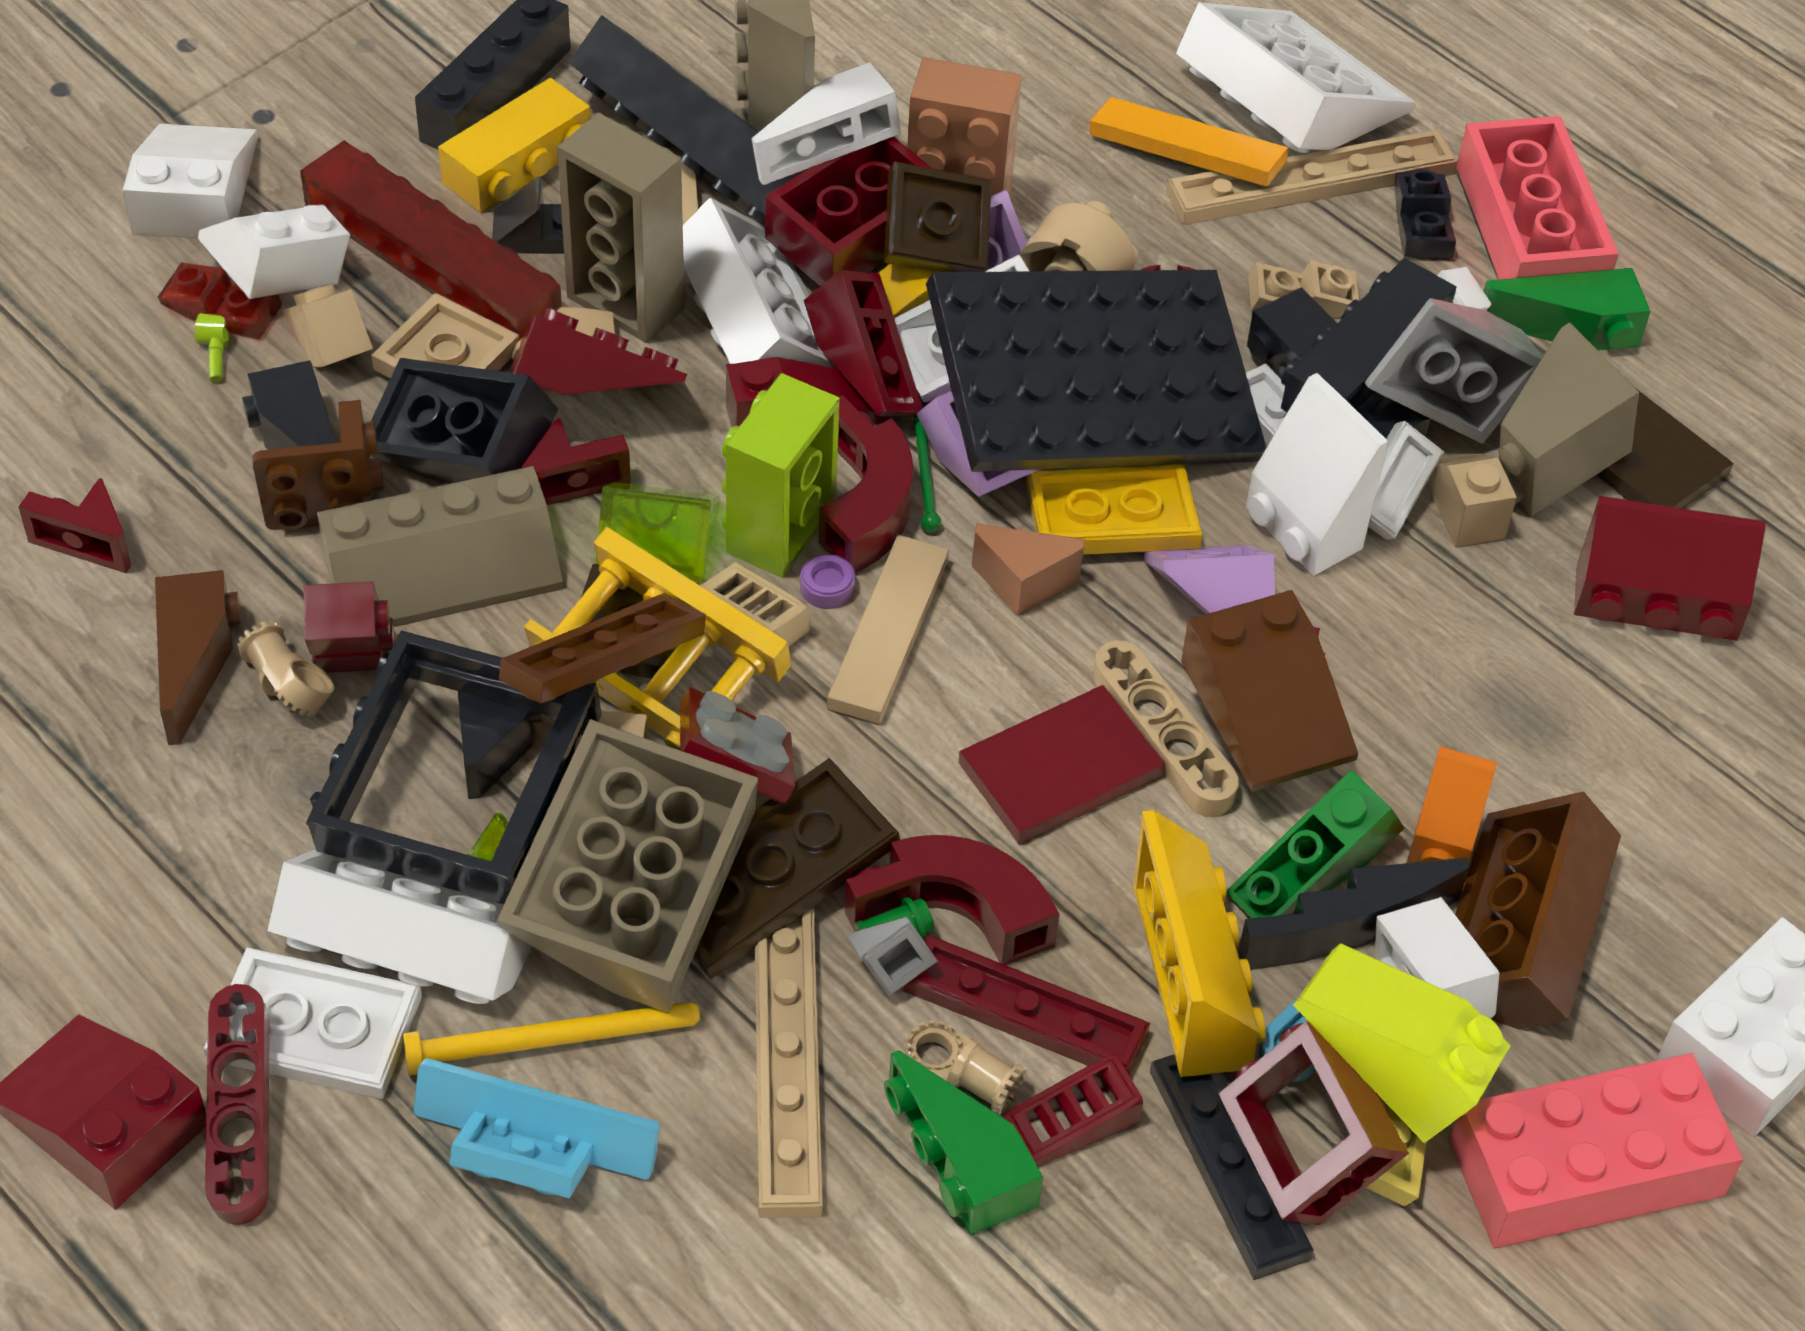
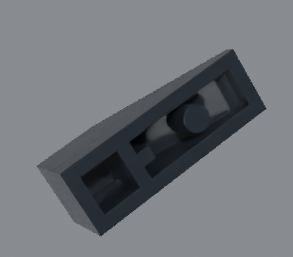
[242,360,336,450]

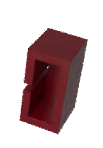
[303,581,395,673]

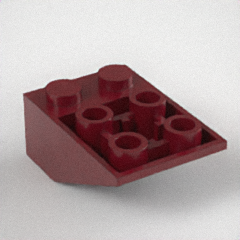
[509,308,687,395]

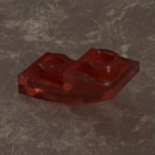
[157,262,282,340]

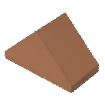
[972,523,1085,616]

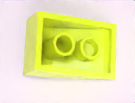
[1293,943,1511,1143]

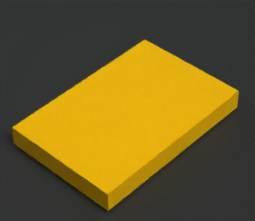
[1026,464,1202,555]

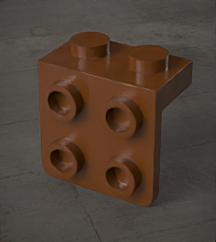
[252,400,384,530]

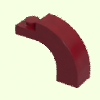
[818,395,913,574]
[845,835,1060,965]

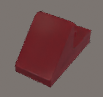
[522,418,631,505]
[18,478,131,573]

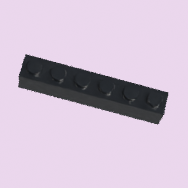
[568,15,807,226]

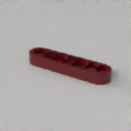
[205,984,270,1225]

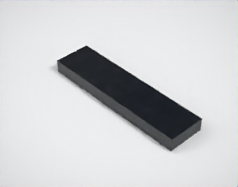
[1150,1054,1314,1280]

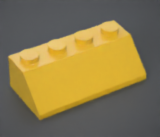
[1133,810,1266,1077]

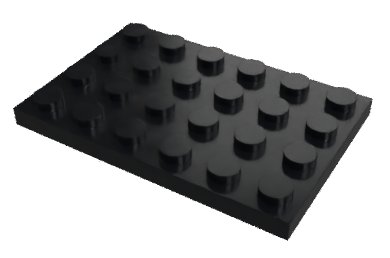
[926,270,1267,472]

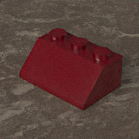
[1574,496,1766,641]

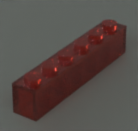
[300,140,562,341]

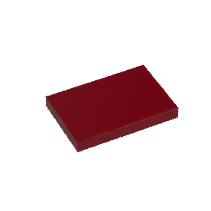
[958,685,1165,844]

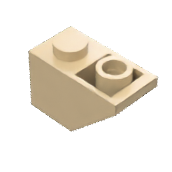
[283,283,373,367]

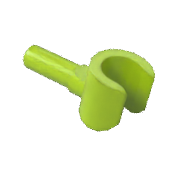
[195,313,230,383]

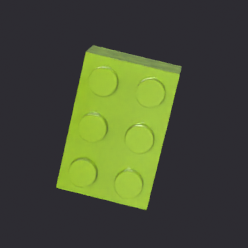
[722,373,840,578]

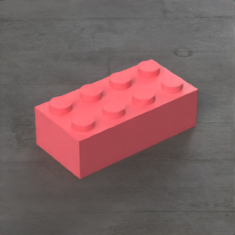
[1456,116,1619,280]
[1448,1053,1744,1249]

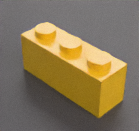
[438,77,591,213]

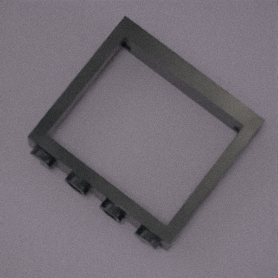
[306,630,602,904]

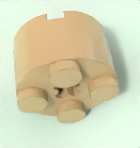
[1019,201,1139,271]

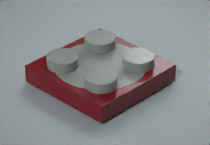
[680,686,795,803]

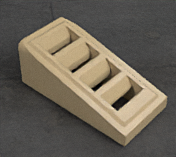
[701,562,810,647]

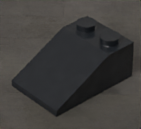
[370,358,558,484]

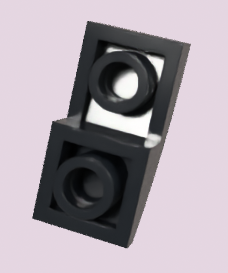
[1395,169,1456,258]

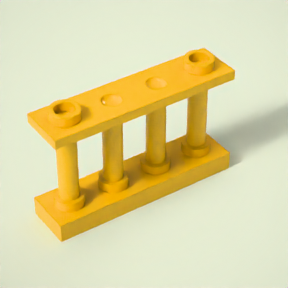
[524,527,791,750]

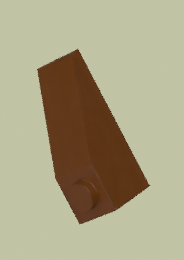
[155,570,242,745]

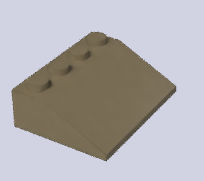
[497,719,758,1013]

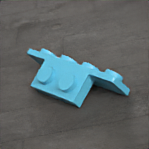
[413,1058,660,1199]

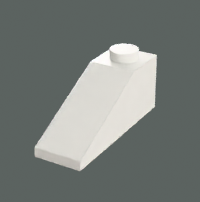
[752,62,901,185]

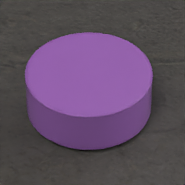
[800,555,855,609]

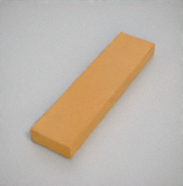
[1089,97,1288,187]

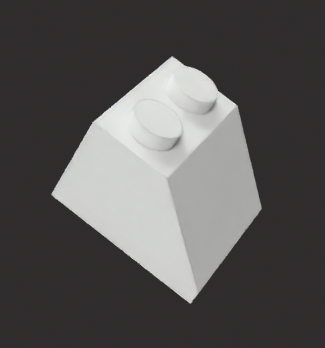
[198,205,350,299]

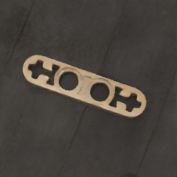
[1093,640,1238,817]

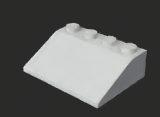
[1176,2,1416,153]

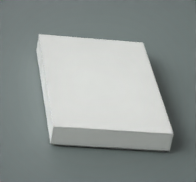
[204,948,422,1099]

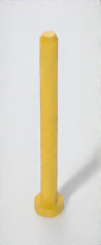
[403,1002,700,1076]

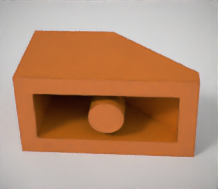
[1406,746,1497,863]

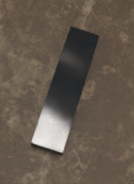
[1238,858,1470,970]

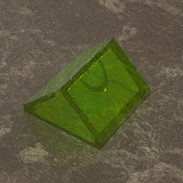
[595,482,720,584]

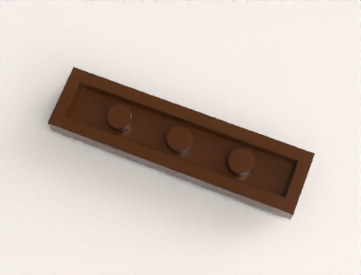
[499,592,706,703]

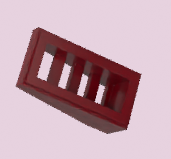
[1002,1054,1143,1166]

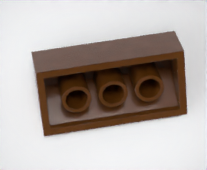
[1455,791,1621,1029]

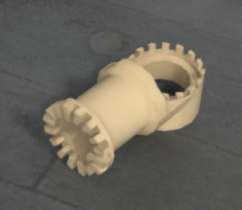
[237,621,334,716]
[905,1020,1028,1115]

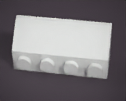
[683,198,837,369]
[267,849,533,1004]

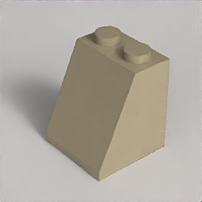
[1498,323,1639,517]

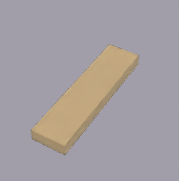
[827,535,949,724]

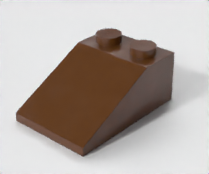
[1181,590,1359,792]

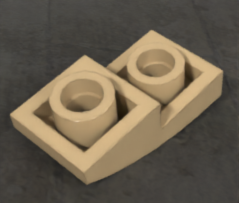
[1248,260,1360,318]

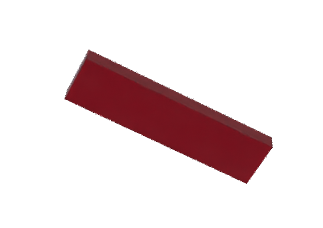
[903,934,1150,1074]

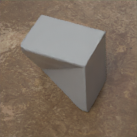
[847,917,938,996]

